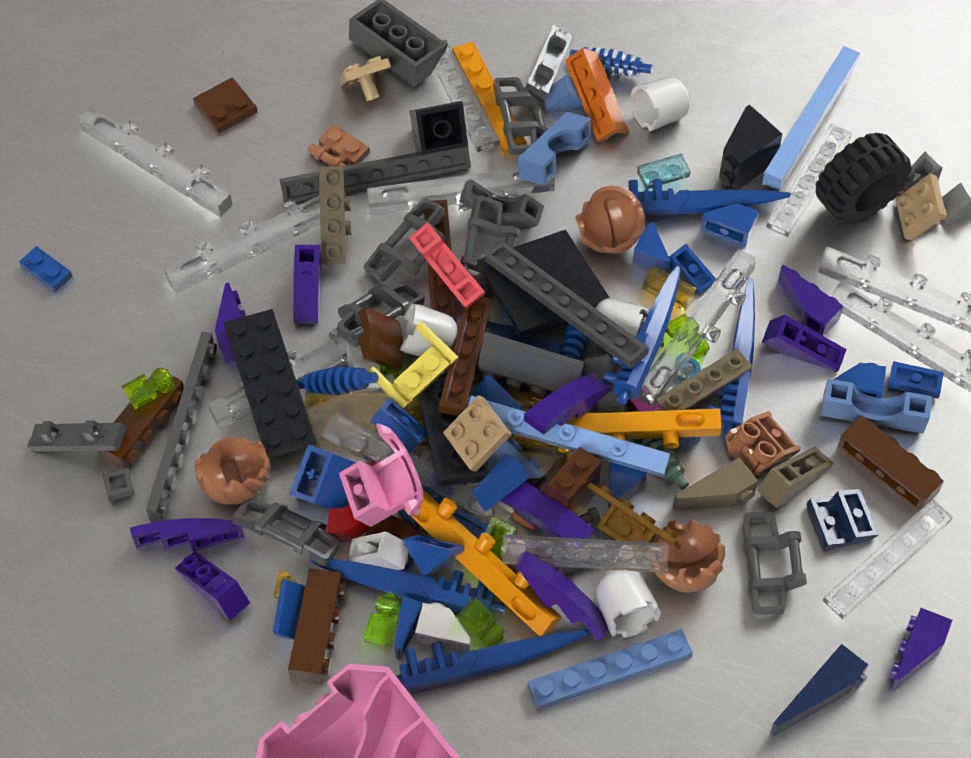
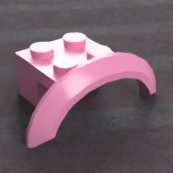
[339,423,423,527]

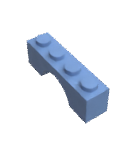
[517,112,591,185]
[820,379,932,434]

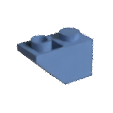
[488,438,543,479]

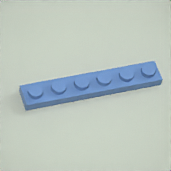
[527,629,693,710]

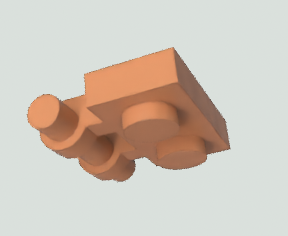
[308,124,370,167]

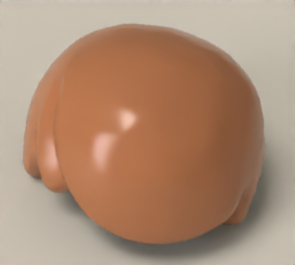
[575,186,645,254]
[194,437,270,505]
[650,519,725,593]

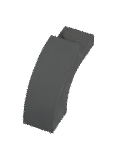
[459,179,544,230]
[580,352,625,413]

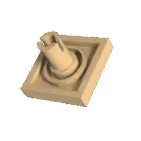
[338,56,391,102]
[896,173,947,241]
[443,395,512,472]

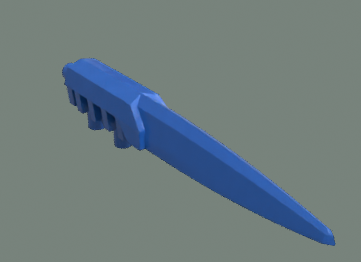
[628,179,791,215]
[604,265,681,405]
[706,277,755,439]
[310,559,506,619]
[395,629,589,692]

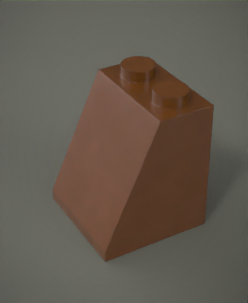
[534,447,602,515]

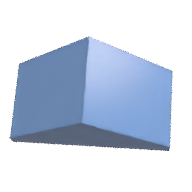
[543,75,584,113]

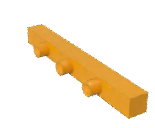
[515,409,721,453]
[403,488,562,637]

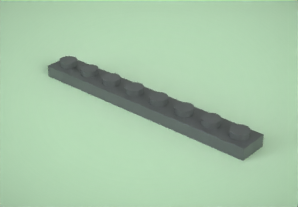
[279,147,471,204]
[485,241,649,369]
[146,331,217,522]

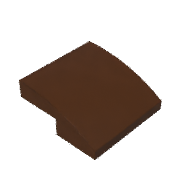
[358,307,404,372]

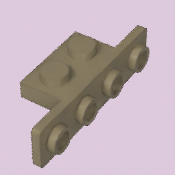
[319,166,352,265]
[656,349,752,411]

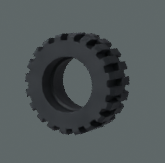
[815,132,912,225]

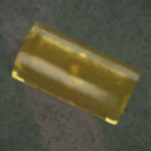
[642,266,698,311]

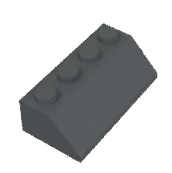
[349,0,448,87]
[477,332,585,397]

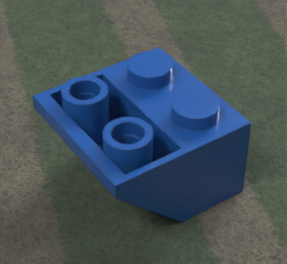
[290,444,356,509]

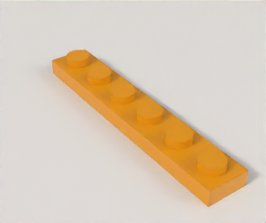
[452,41,526,155]

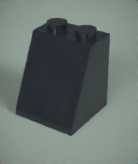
[409,101,468,155]
[719,104,783,190]

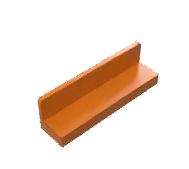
[565,48,629,142]

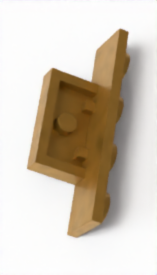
[587,482,681,558]

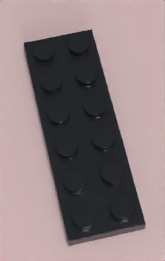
[224,309,316,458]
[411,359,490,487]

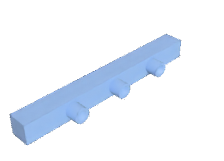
[762,46,860,191]
[468,396,670,477]

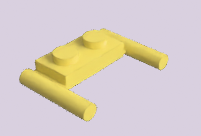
[368,321,459,410]

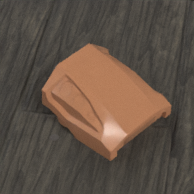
[725,411,801,475]

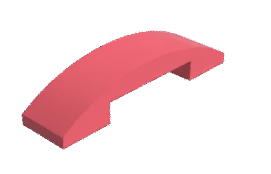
[409,222,485,309]

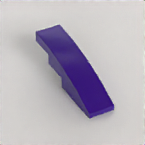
[524,373,612,435]
[501,482,595,552]
[130,518,245,552]
[516,551,608,640]

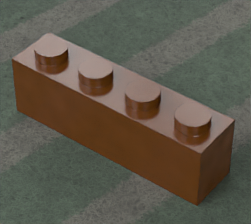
[98,367,184,469]
[838,415,944,512]
[288,568,347,684]

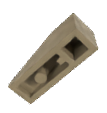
[758,446,834,508]
[672,457,758,511]

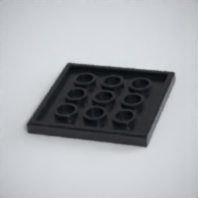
[477,229,610,337]

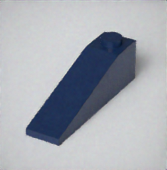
[770,644,869,736]

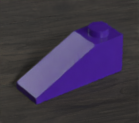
[762,314,847,372]

